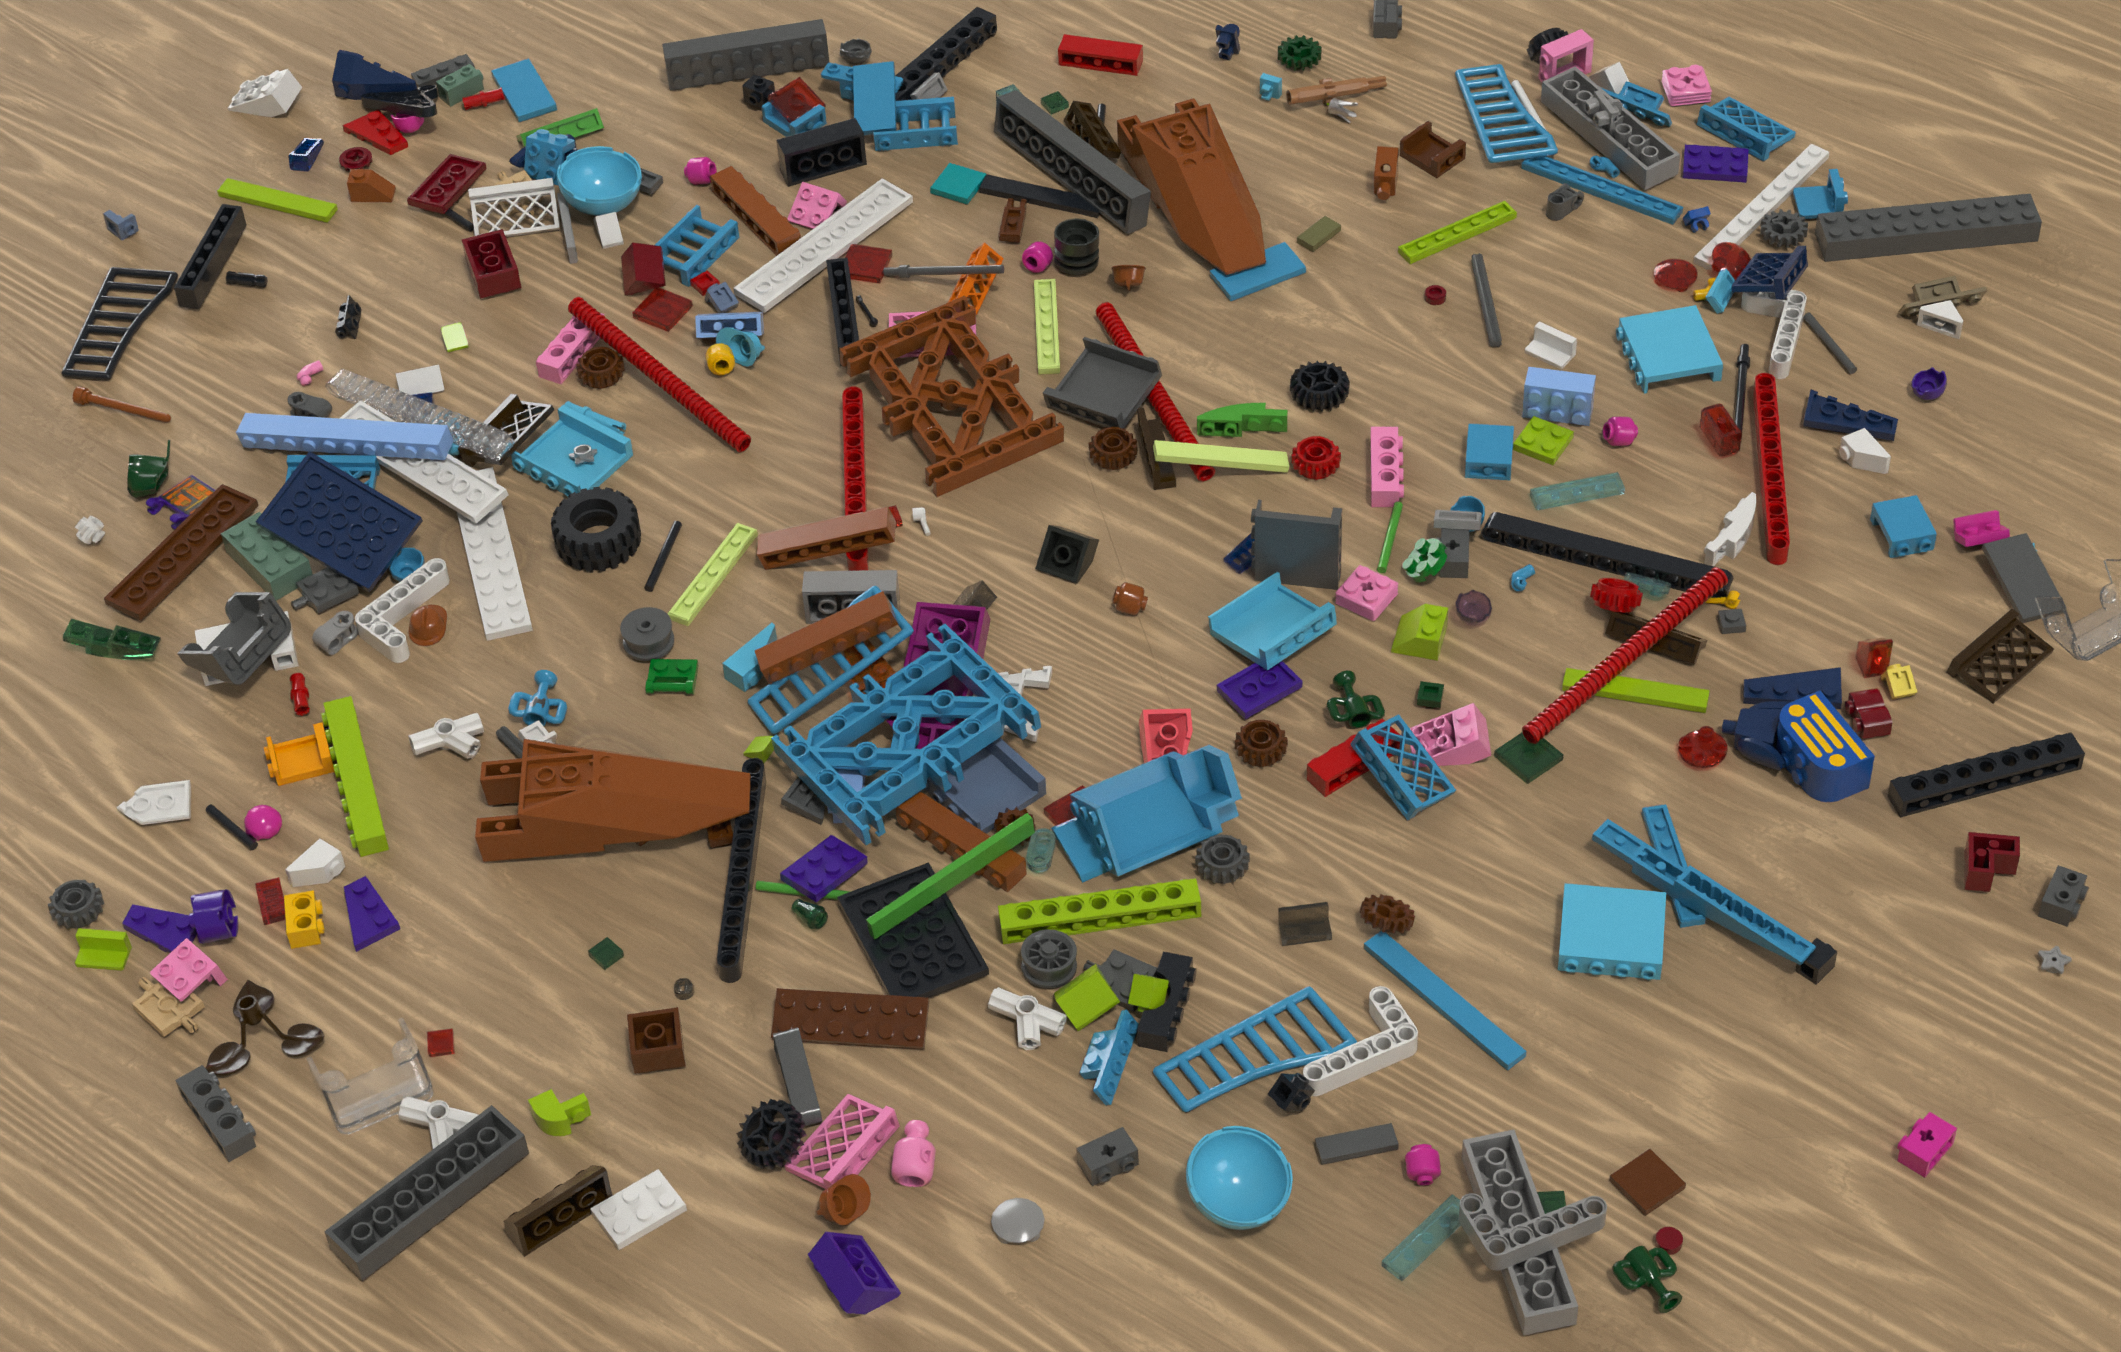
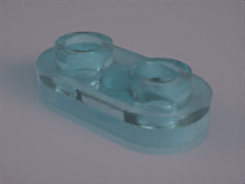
[1624,573,1671,597]
[1026,828,1056,873]

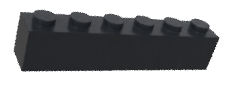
[174,204,247,309]
[826,257,859,367]

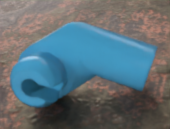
[1589,156,1620,178]
[1511,564,1535,592]

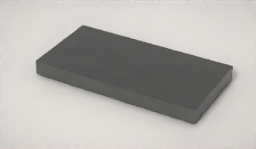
[1982,533,2067,623]

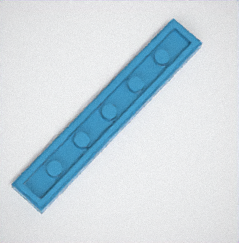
[1642,804,1706,928]

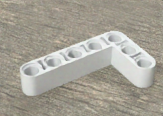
[1741,290,1807,379]
[355,558,450,663]
[1303,986,1418,1096]

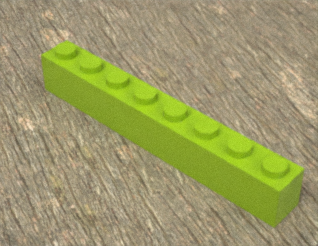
[321,696,389,857]

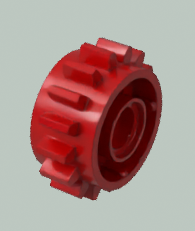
[1291,436,1341,480]
[1590,578,1643,612]

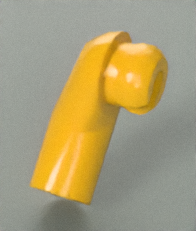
[1693,278,1716,301]

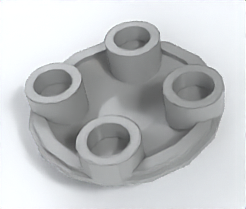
[991,1198,1045,1244]

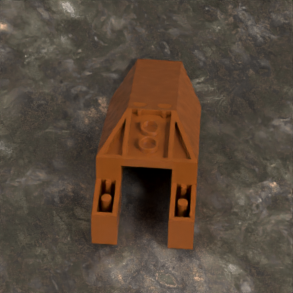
[1117,98,1266,275]
[475,739,751,862]

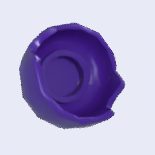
[1911,367,1947,400]

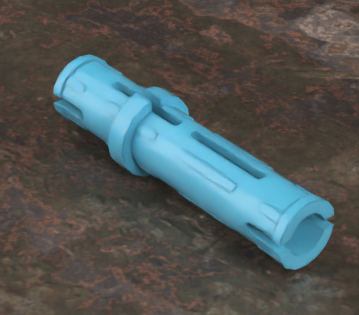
[564,401,626,435]

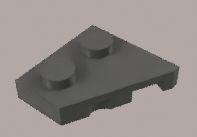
[781,777,825,825]

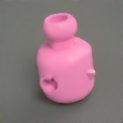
[891,1120,936,1187]

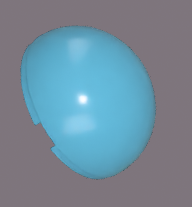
[557,146,642,216]
[1186,1126,1293,1230]

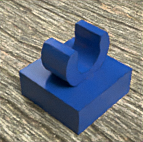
[1683,206,1711,233]

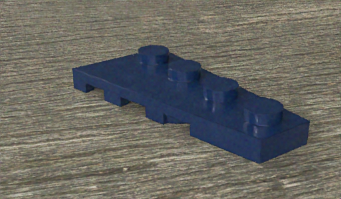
[1803,389,1898,441]
[1743,667,1842,709]

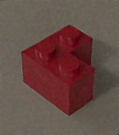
[1964,832,2020,892]

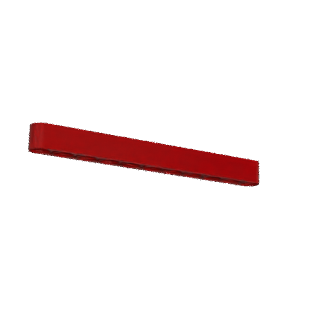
[1753,373,1790,565]
[842,386,869,571]

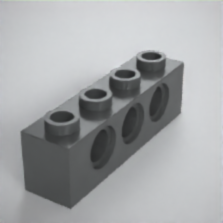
[175,1065,256,1162]

